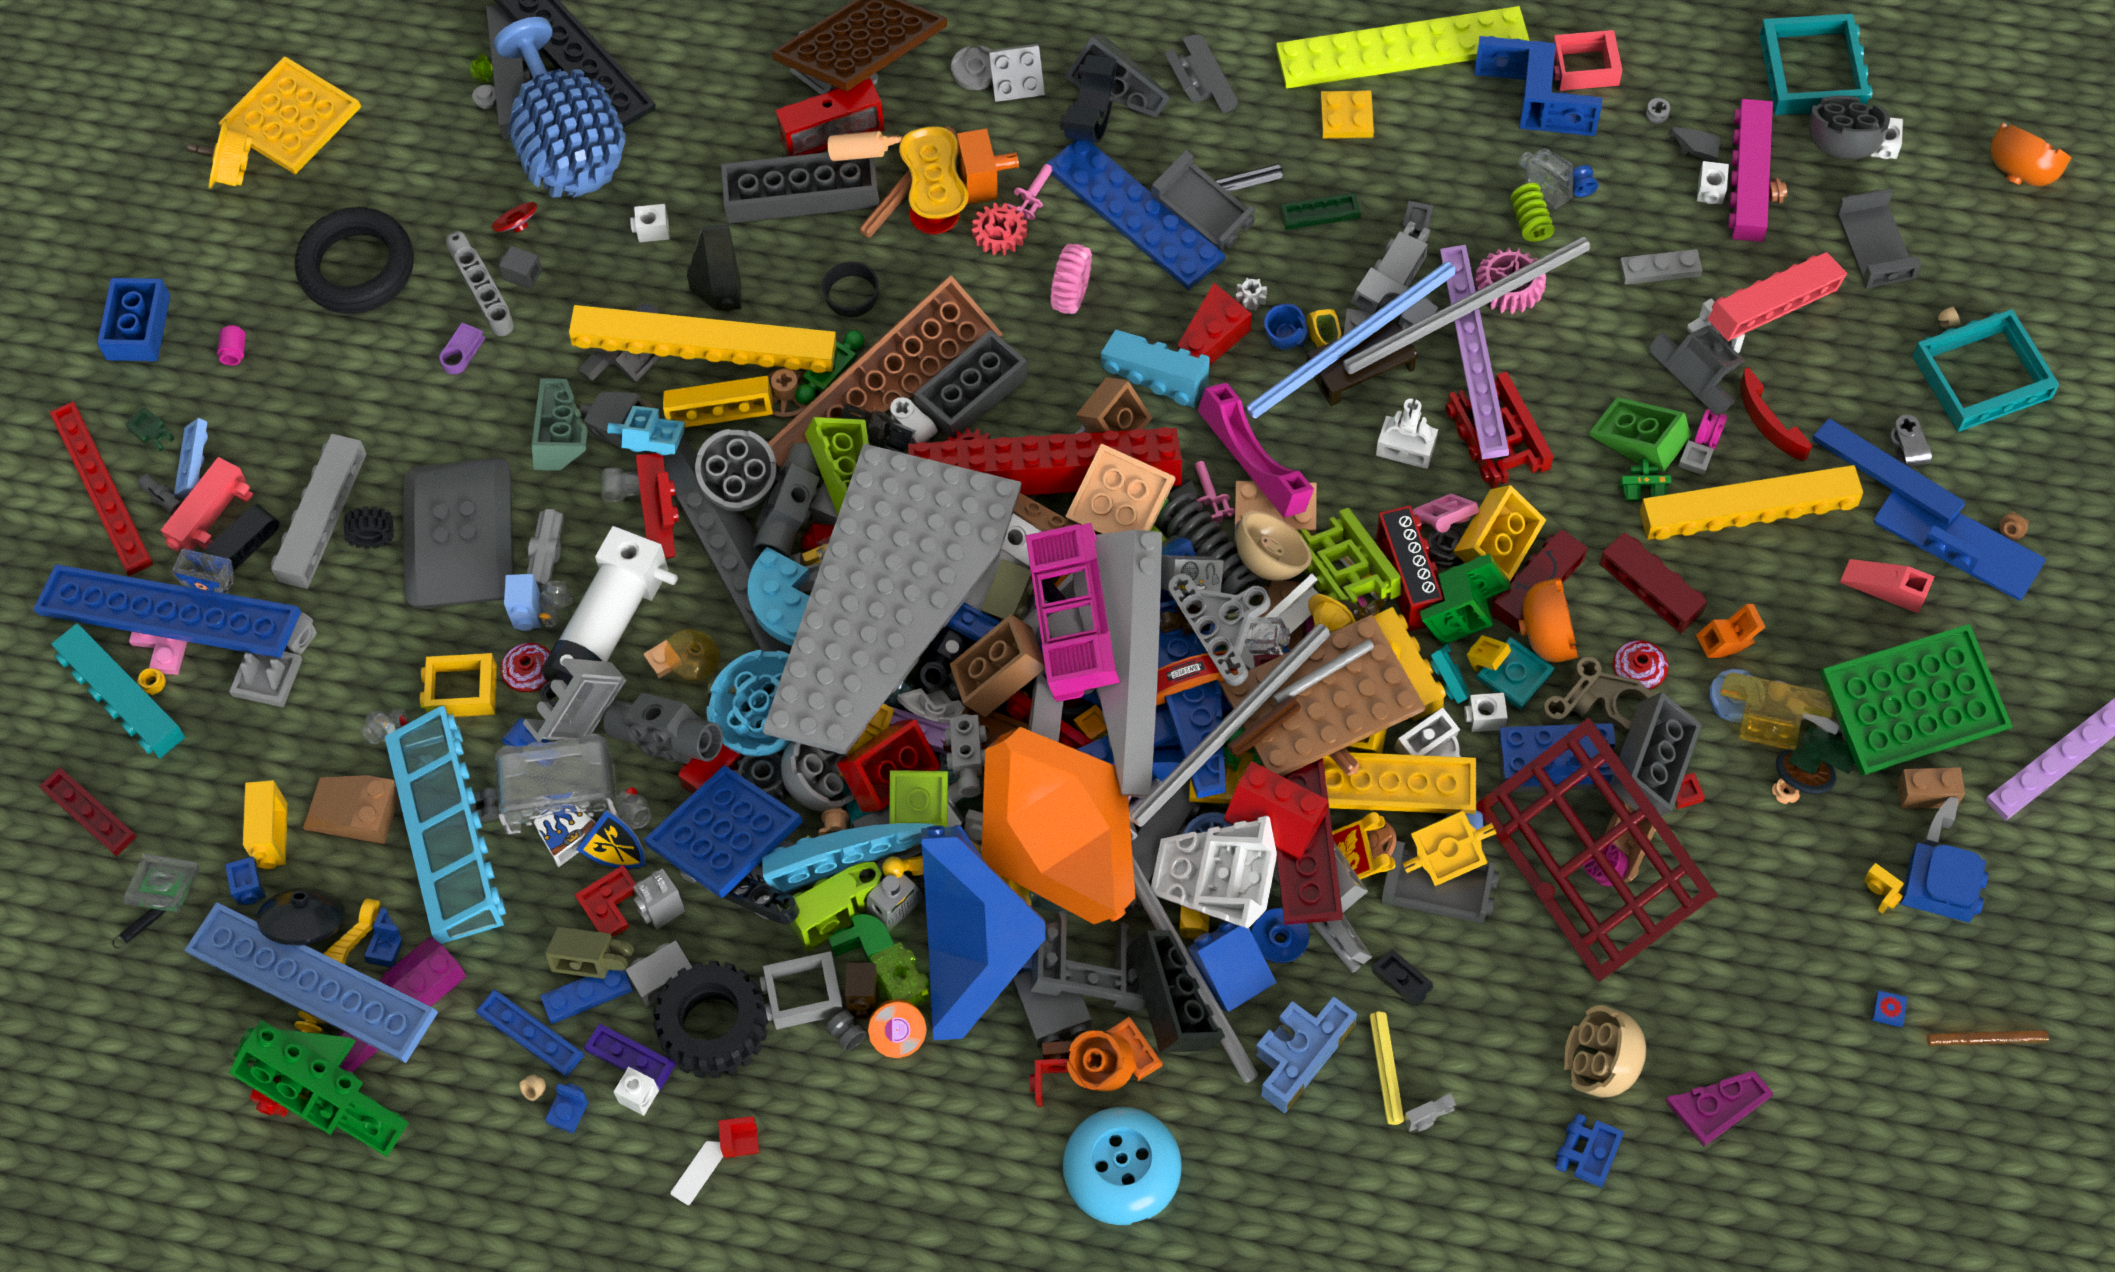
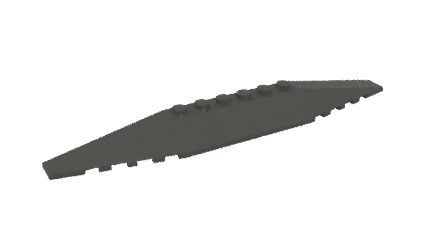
[643,399,792,654]

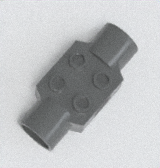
[753,443,821,558]
[604,693,723,764]

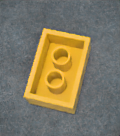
[1453,485,1546,581]

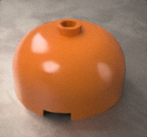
[1990,122,2072,186]
[1519,577,1579,662]

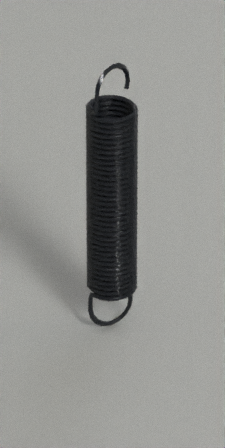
[112,898,174,949]

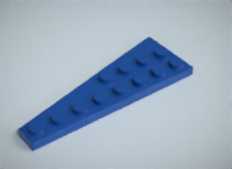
[1158,600,1226,799]

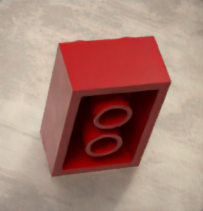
[836,719,941,812]

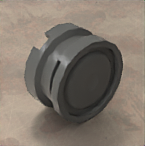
[1428,526,1463,568]

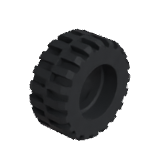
[653,961,768,1079]

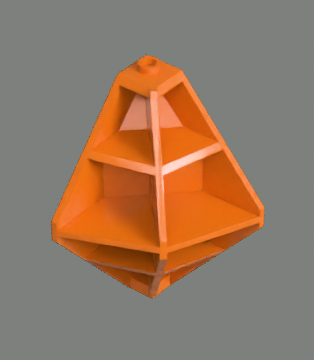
[981,727,1136,925]

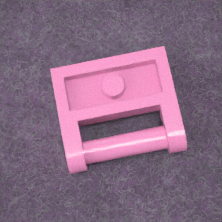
[1413,493,1479,533]

